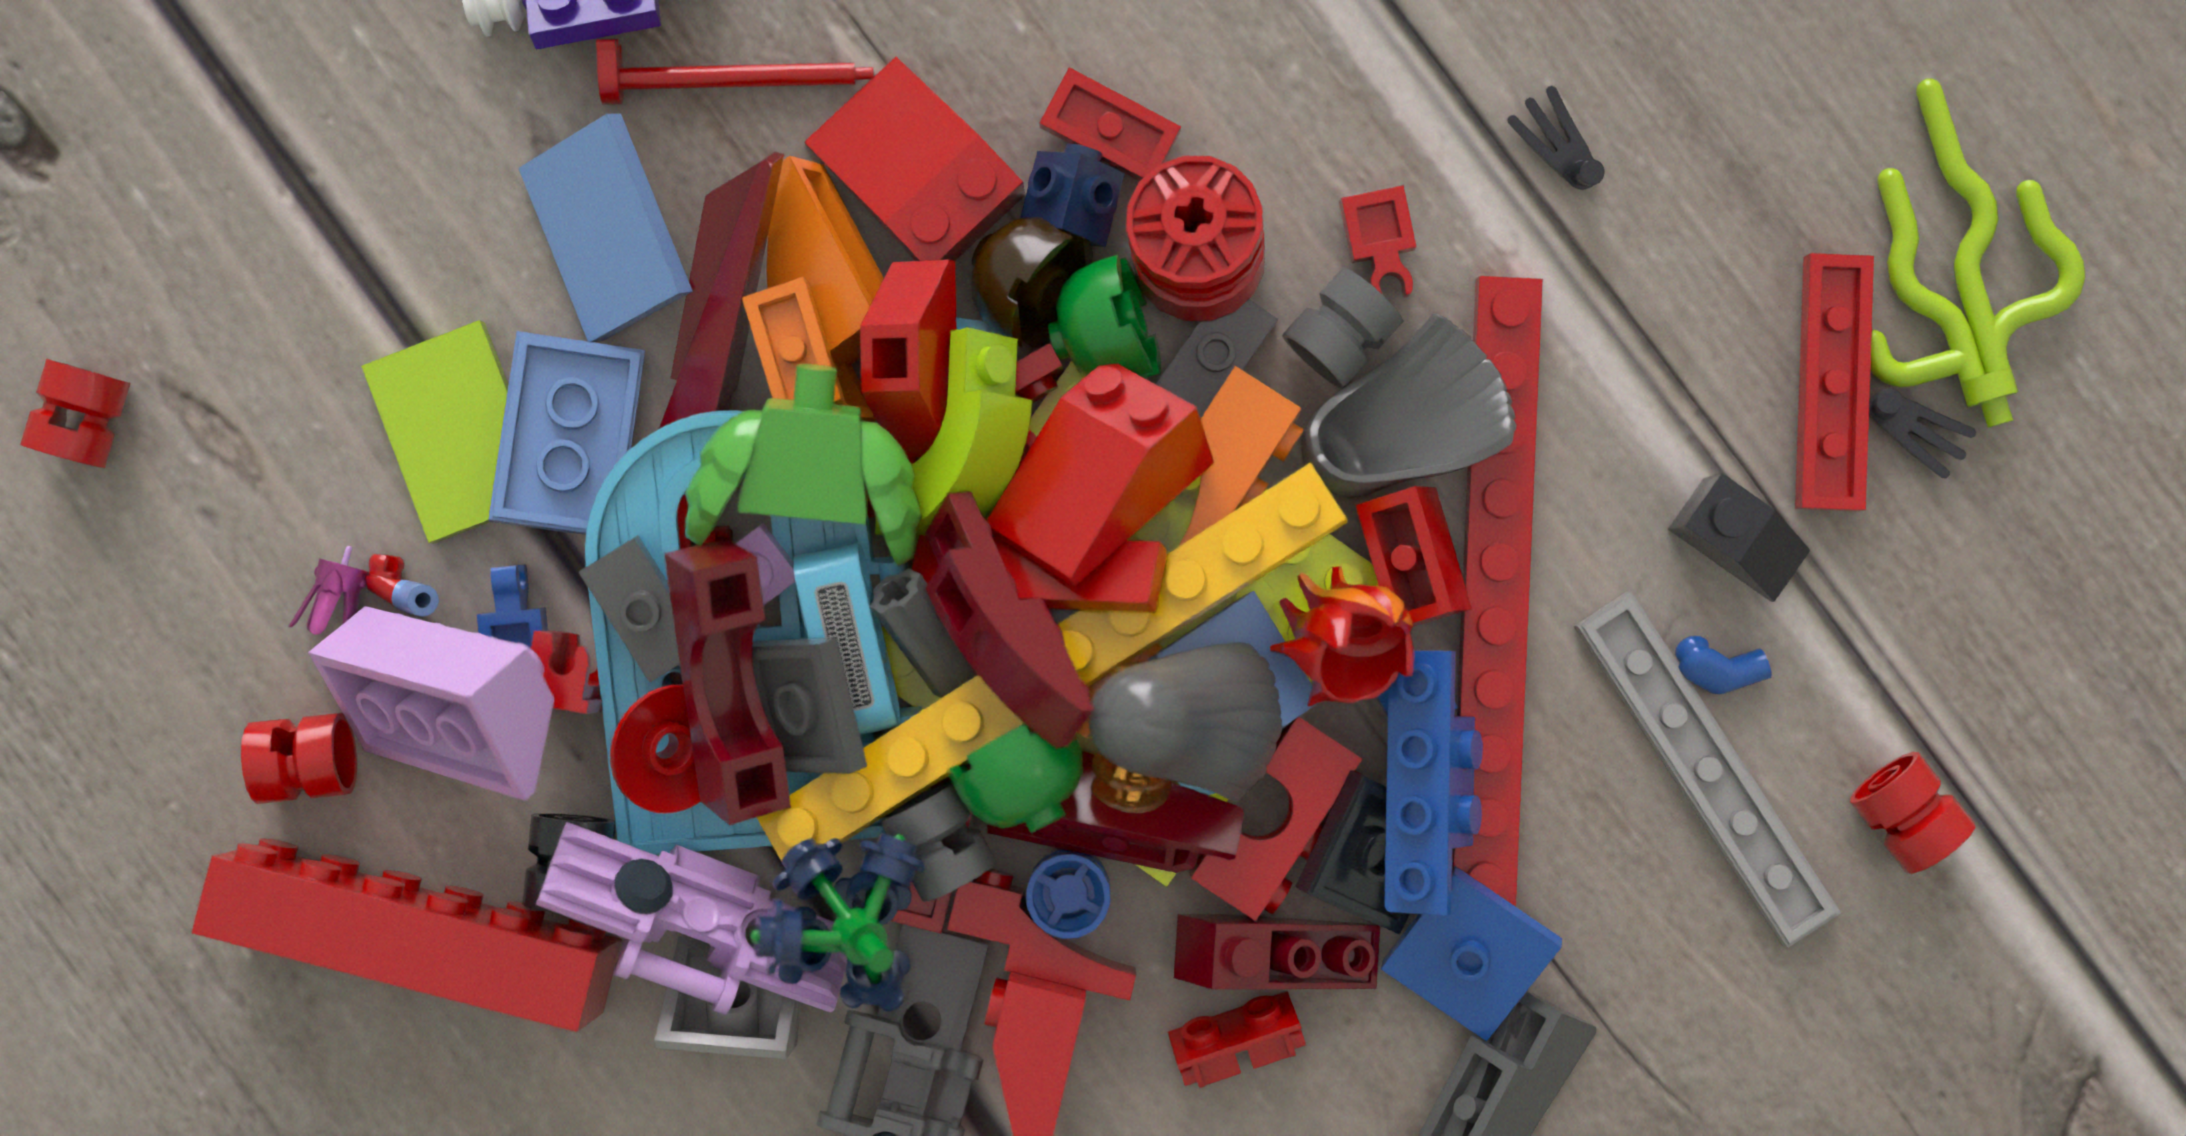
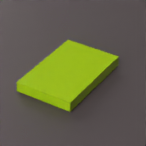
[361,320,509,544]

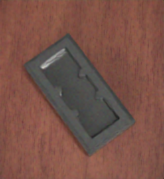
[1156,299,1278,419]
[579,535,680,682]

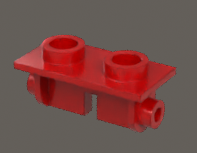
[1168,991,1306,1089]

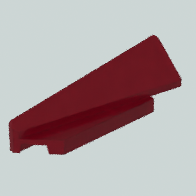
[659,152,784,429]
[931,750,1244,873]

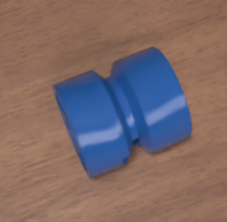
[1026,848,1110,939]

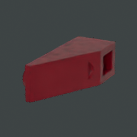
[1173,914,1381,990]

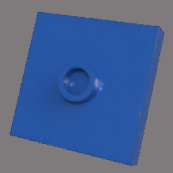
[1381,866,1562,1041]

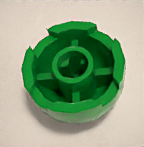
[1048,254,1161,379]
[947,724,1083,833]

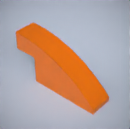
[766,155,884,423]

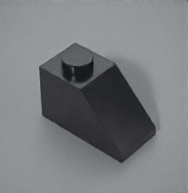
[1668,473,1811,602]

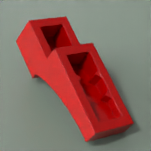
[947,868,1136,1001]

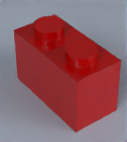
[1355,486,1472,627]

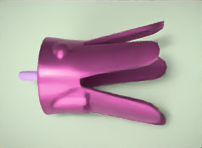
[288,546,369,635]

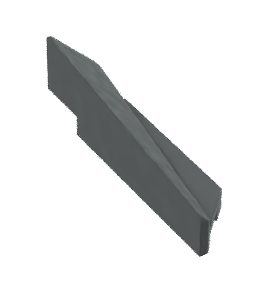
[1418,990,1596,1136]

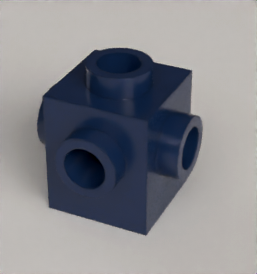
[1020,144,1125,247]

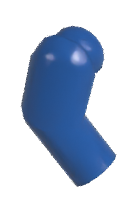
[1675,636,1772,695]

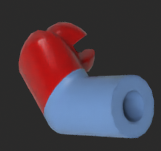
[365,554,439,616]

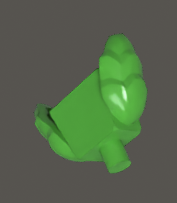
[685,364,922,566]

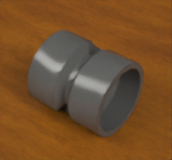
[1282,267,1404,389]
[880,781,996,902]

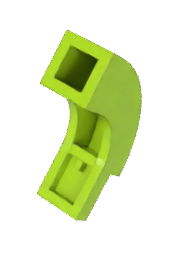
[875,327,1032,541]

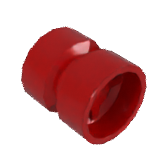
[20,359,131,468]
[241,713,357,804]
[1850,751,1975,874]

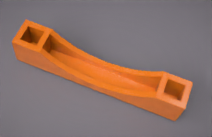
[1078,366,1304,738]

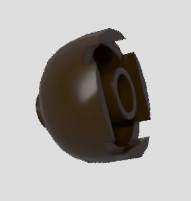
[971,217,1093,348]

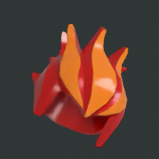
[1270,566,1414,707]

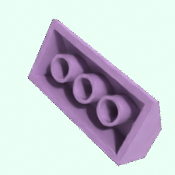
[308,606,554,801]

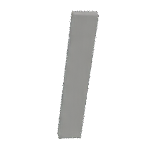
[1574,591,1841,948]

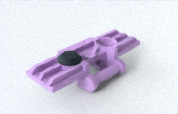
[536,822,847,1015]

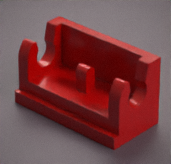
[531,630,602,714]

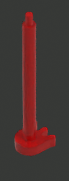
[596,39,874,105]

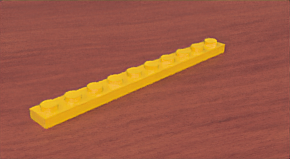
[757,463,1348,861]

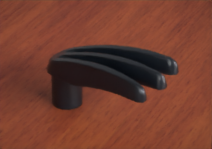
[1507,86,1605,190]
[1869,388,1976,479]

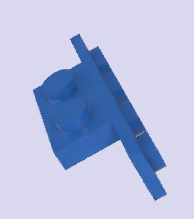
[1385,651,1483,916]

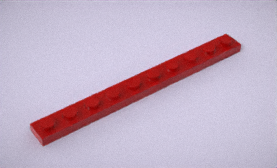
[1452,276,1543,907]

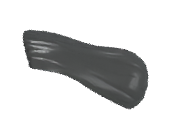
[1301,313,1516,498]
[1089,642,1282,803]

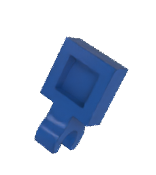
[477,564,548,649]

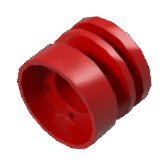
[1126,156,1265,321]

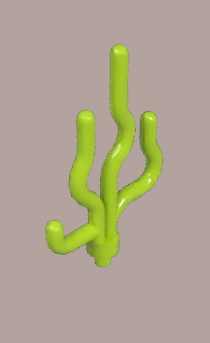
[1870,78,2086,428]

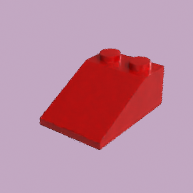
[804,57,1025,261]
[987,363,1215,587]
[984,972,1086,1136]

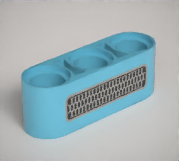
[793,543,901,735]

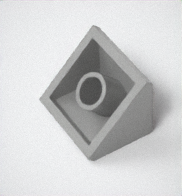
[655,936,801,1059]

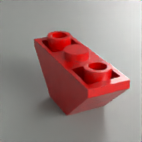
[860,260,957,457]

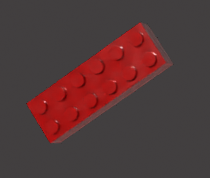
[191,838,622,1032]

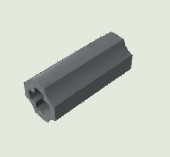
[870,568,977,698]

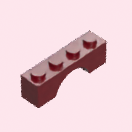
[664,539,791,825]

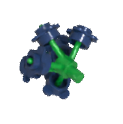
[751,834,925,1012]

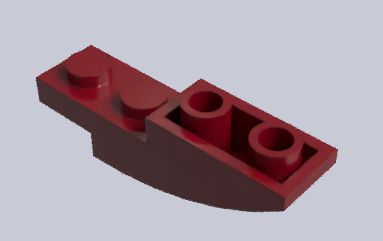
[925,492,1094,748]

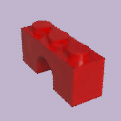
[1189,717,1363,921]

